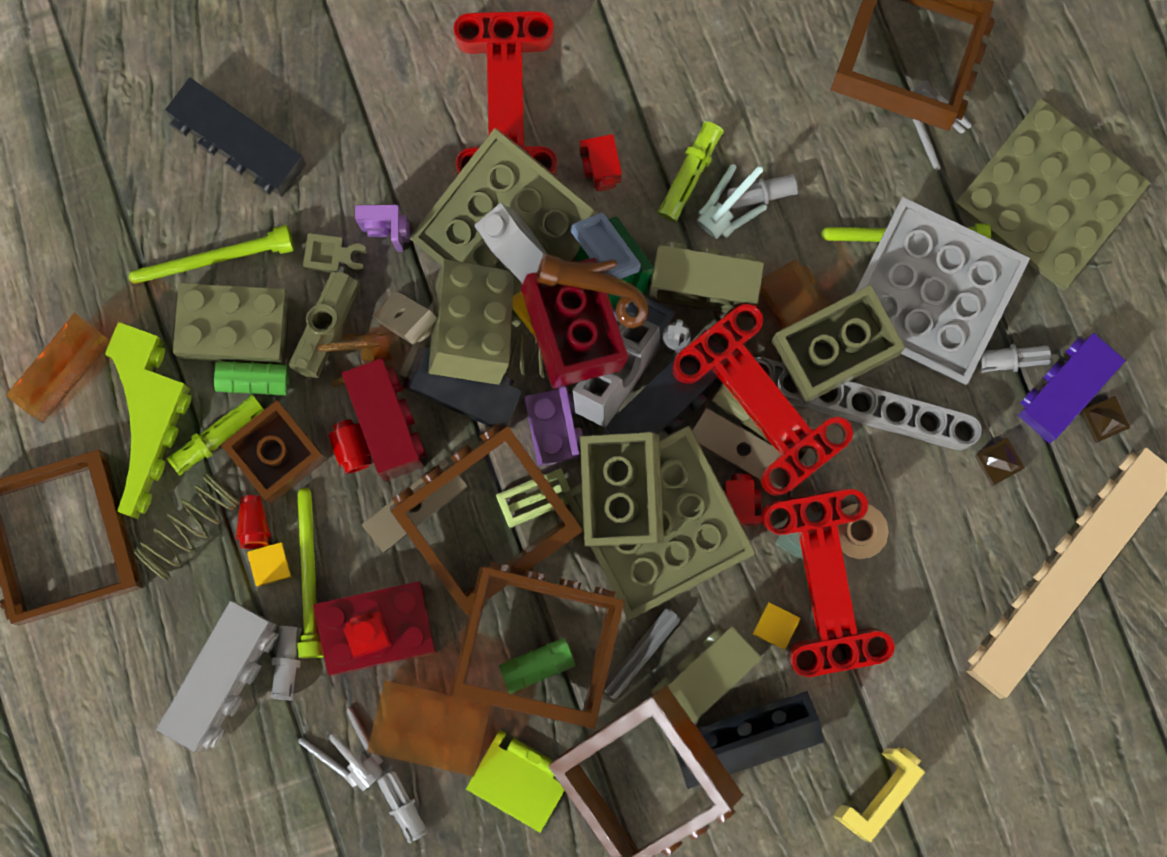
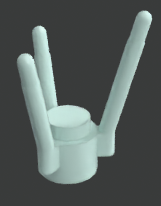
[696,164,767,239]

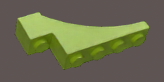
[105,322,192,520]

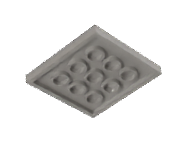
[855,197,1030,385]

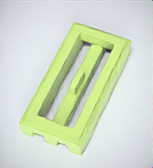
[496,468,570,529]

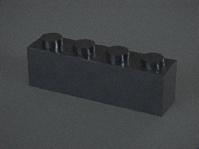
[165,77,306,197]
[604,329,726,436]
[672,691,824,789]

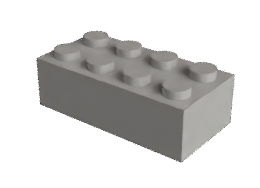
[156,601,279,752]

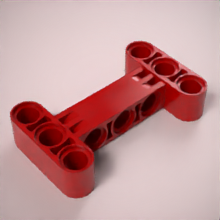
[453,11,558,176]
[672,304,853,496]
[761,488,895,677]

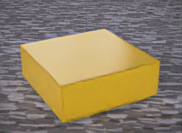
[247,542,292,587]
[752,602,801,650]

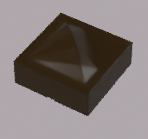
[1081,396,1130,443]
[975,438,1025,486]

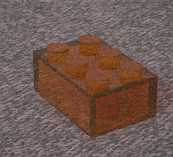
[367,680,491,777]

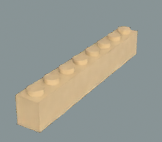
[966,447,1167,699]

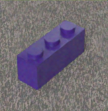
[1017,333,1126,443]

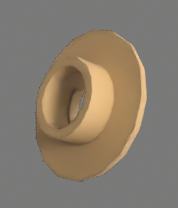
[837,503,889,559]

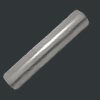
[604,608,680,699]

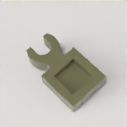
[303,233,367,273]

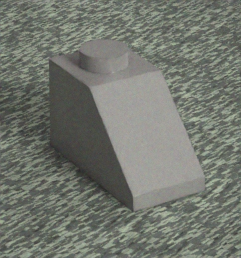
[474,203,547,283]

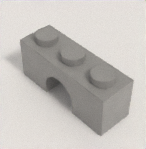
[573,312,661,428]

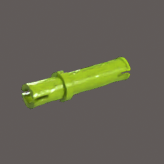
[657,121,724,223]
[166,395,264,476]

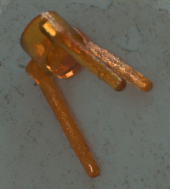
[318,332,391,387]

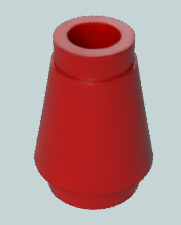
[235,495,271,550]

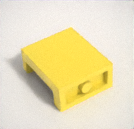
[833,747,925,842]

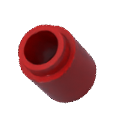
[328,419,372,474]

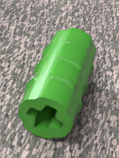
[214,361,289,396]
[498,638,576,694]

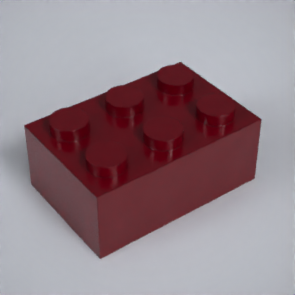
[521,257,629,389]
[341,358,427,482]
[313,581,437,676]

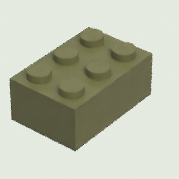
[649,242,764,318]
[429,259,514,385]
[173,283,290,365]
[771,285,905,404]
[580,432,664,546]
[650,626,762,723]

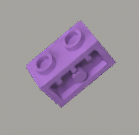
[355,205,410,252]
[524,386,583,466]

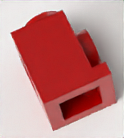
[579,134,622,192]
[723,474,762,526]
[344,611,392,658]

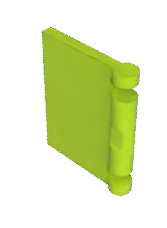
[466,729,565,833]

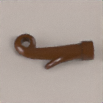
[536,253,649,328]

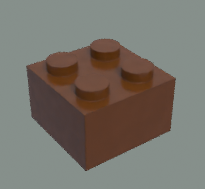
[221,400,326,505]

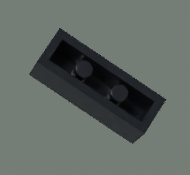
[402,347,522,428]

